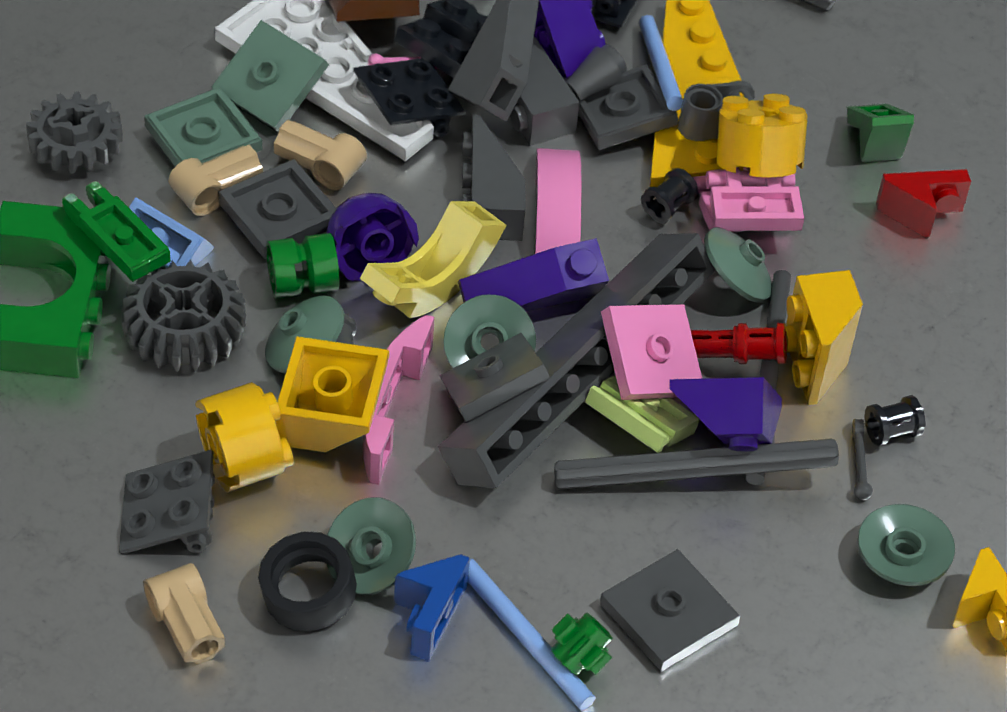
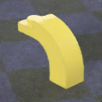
[360,201,507,318]

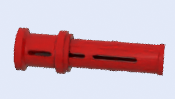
[691,323,787,364]

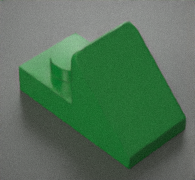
[847,104,914,163]

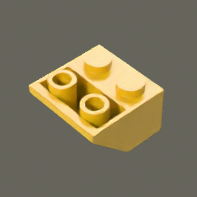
[786,270,863,405]

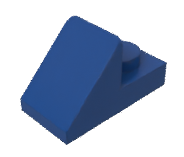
[394,554,470,661]

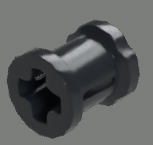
[641,168,699,223]
[864,395,926,446]

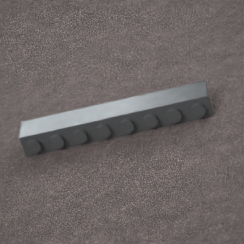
[438,233,716,488]

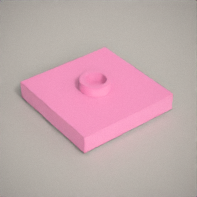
[601,304,702,400]

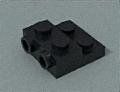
[394,0,488,78]

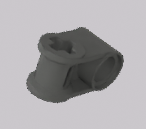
[678,80,755,141]

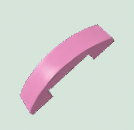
[534,148,581,254]
[363,315,435,485]

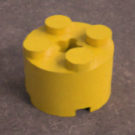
[716,94,808,177]
[195,382,294,492]

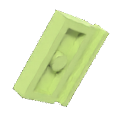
[585,375,700,453]

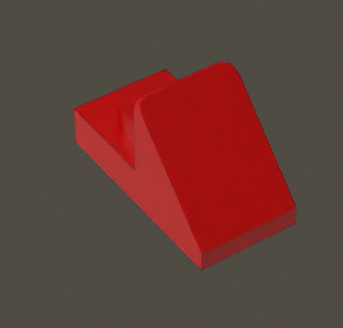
[876,169,971,238]

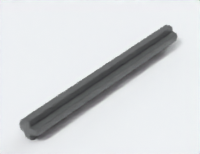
[554,438,839,489]

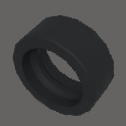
[258,532,357,631]

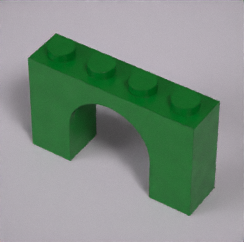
[0,201,111,378]

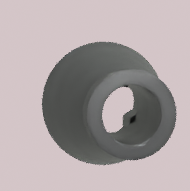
[565,44,627,102]

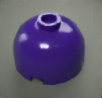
[326,193,419,285]

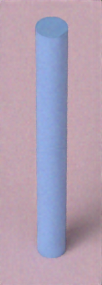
[639,15,683,111]
[468,559,596,710]

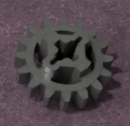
[26,92,123,173]

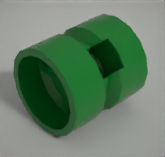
[266,233,339,299]

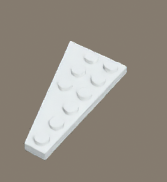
[215,0,434,161]

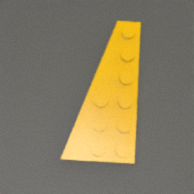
[650,0,744,187]

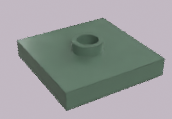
[211,20,329,132]
[144,87,262,166]

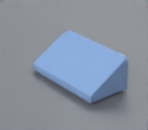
[129,197,214,268]

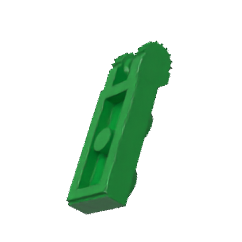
[62,181,171,282]

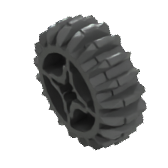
[121,259,246,372]

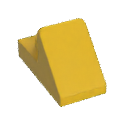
[952,547,1007,651]

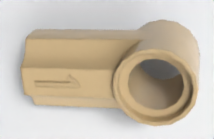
[274,119,367,191]
[168,145,263,216]
[143,563,225,665]

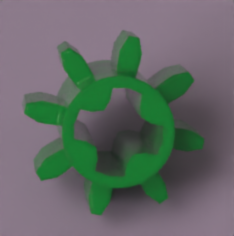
[551,612,613,675]

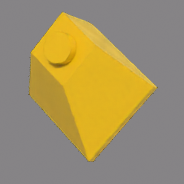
[276,336,390,452]

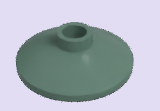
[704,227,772,302]
[444,294,536,368]
[265,296,345,373]
[326,497,416,595]
[858,504,955,586]

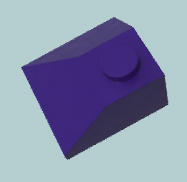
[669,377,782,452]

